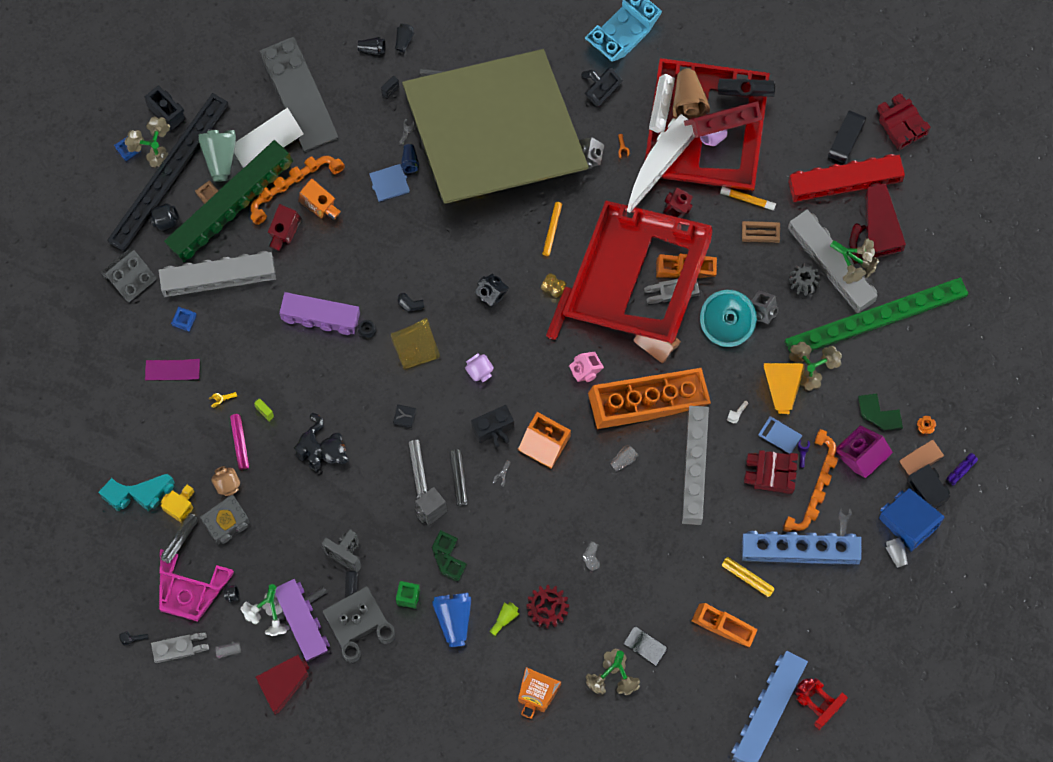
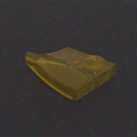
[391,318,440,369]

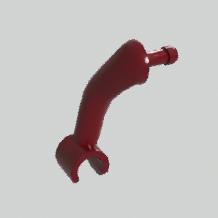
[849,223,866,264]

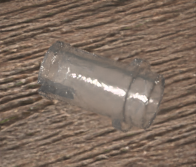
[215,640,241,659]

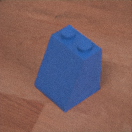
[879,488,945,552]

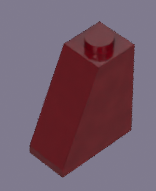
[256,655,310,715]

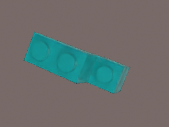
[98,474,175,512]

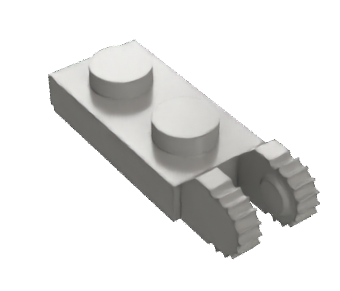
[644,279,700,304]
[151,632,209,663]

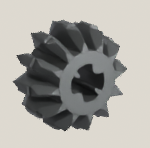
[788,263,821,296]

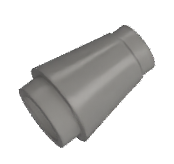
[885,537,908,568]

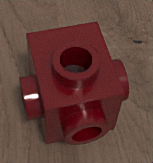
[663,188,693,218]

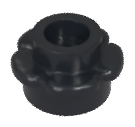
[358,320,376,338]
[224,584,240,603]

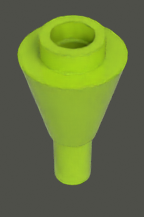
[490,602,519,636]

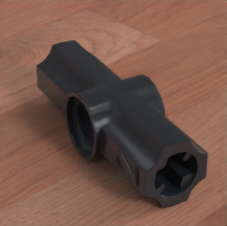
[718,78,776,97]

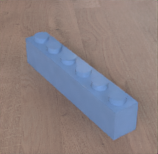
[731,651,808,762]

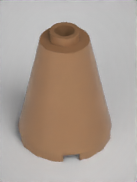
[673,68,710,119]

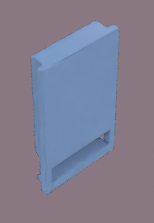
[758,416,802,454]

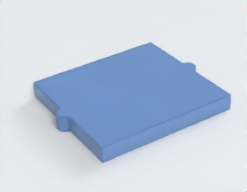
[369,164,410,202]

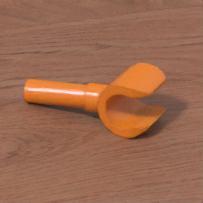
[618,134,630,158]

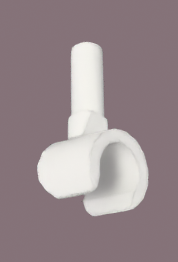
[727,401,749,424]

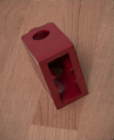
[268,204,302,251]

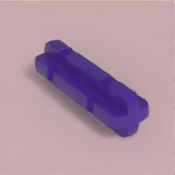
[946,453,978,485]

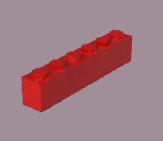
[788,154,905,202]

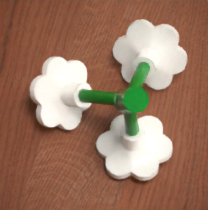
[241,584,290,636]

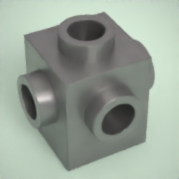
[579,137,604,169]
[751,290,778,324]

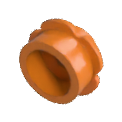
[917,416,936,434]

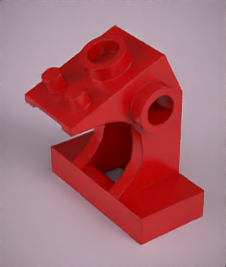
[794,678,848,730]

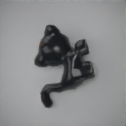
[294,413,349,471]

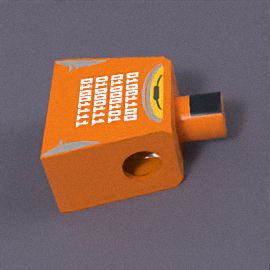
[298,178,341,220]
[518,667,561,719]

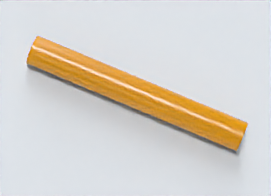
[542,202,562,256]

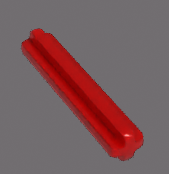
[546,287,572,340]

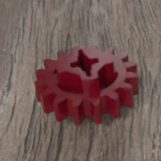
[526,585,569,628]

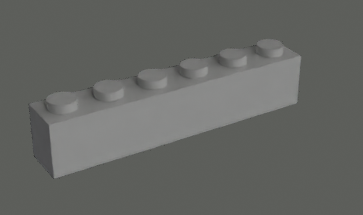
[788,209,878,314]
[159,251,276,297]
[682,406,709,525]

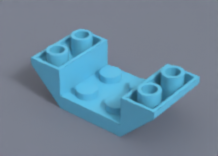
[585,0,662,62]

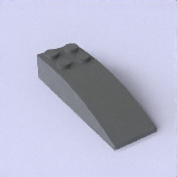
[260,37,338,153]

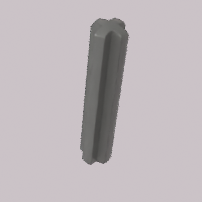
[451,449,467,506]
[161,514,198,563]

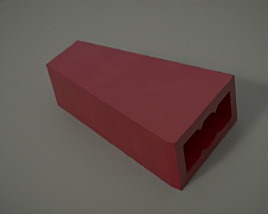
[866,183,906,258]

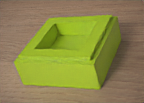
[254,399,274,421]

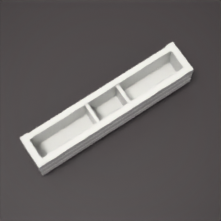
[649,74,675,133]

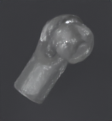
[583,541,600,570]

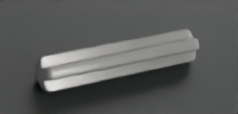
[409,440,427,495]

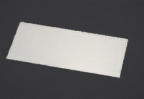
[234,108,304,168]

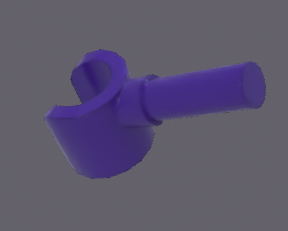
[797,440,810,468]

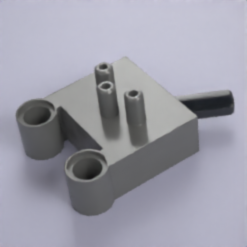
[322,571,395,663]

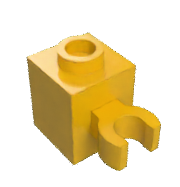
[161,485,195,523]

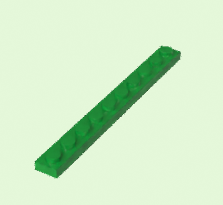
[784,277,968,354]

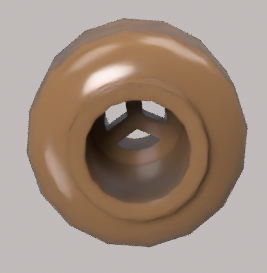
[212,466,240,496]

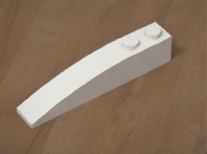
[627,114,695,213]

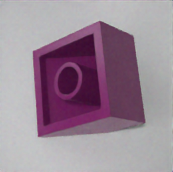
[836,425,893,478]

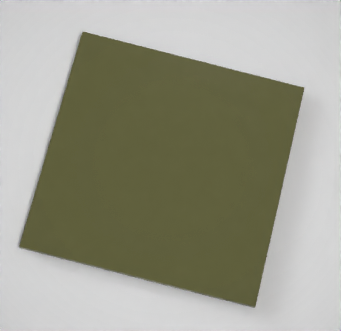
[402,49,589,204]

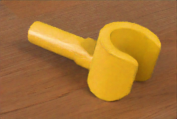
[209,392,237,407]

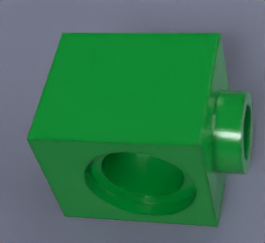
[396,581,420,609]

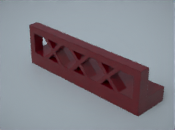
[684,102,762,138]

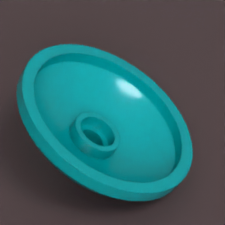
[700,289,757,347]

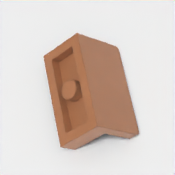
[634,335,681,363]

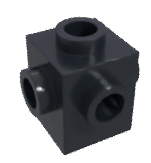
[475,273,509,307]

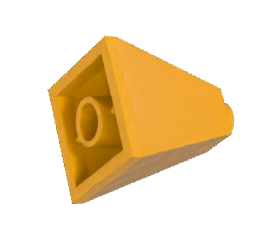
[764,363,805,414]

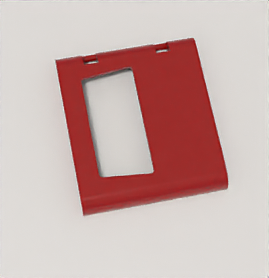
[645,58,770,191]
[563,201,712,343]

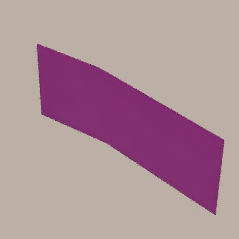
[145,359,200,380]

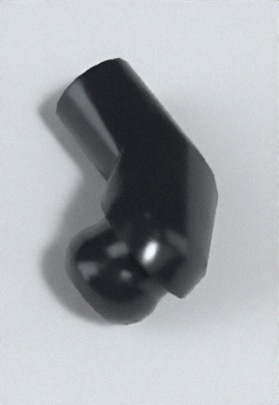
[397,293,425,311]

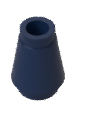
[401,144,419,173]

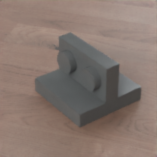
[322,530,361,573]

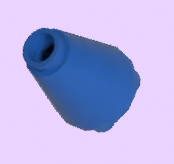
[432,593,471,647]

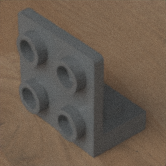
[100,248,157,302]

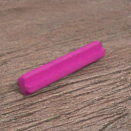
[230,414,249,470]

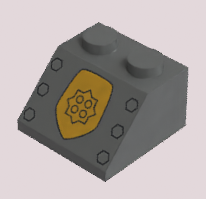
[200,494,250,545]

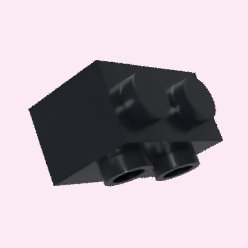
[144,85,185,130]
[907,464,950,508]

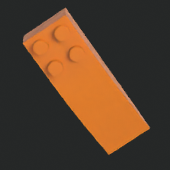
[588,368,711,429]

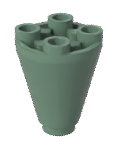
[199,130,236,182]

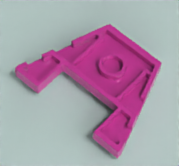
[159,549,234,622]

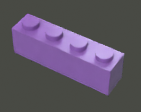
[279,292,360,335]
[275,579,330,662]

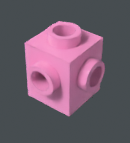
[569,352,604,382]

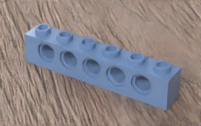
[742,531,861,564]

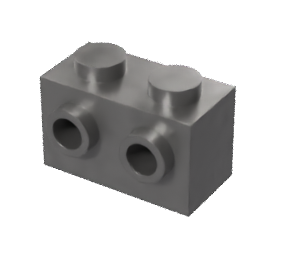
[415,487,447,526]

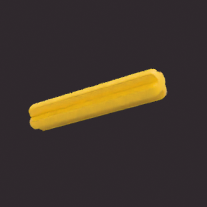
[722,557,775,597]

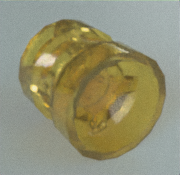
[541,273,567,298]

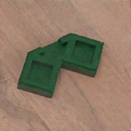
[858,393,903,432]
[432,530,467,582]

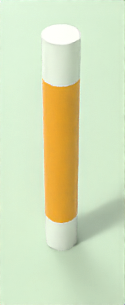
[720,187,776,210]

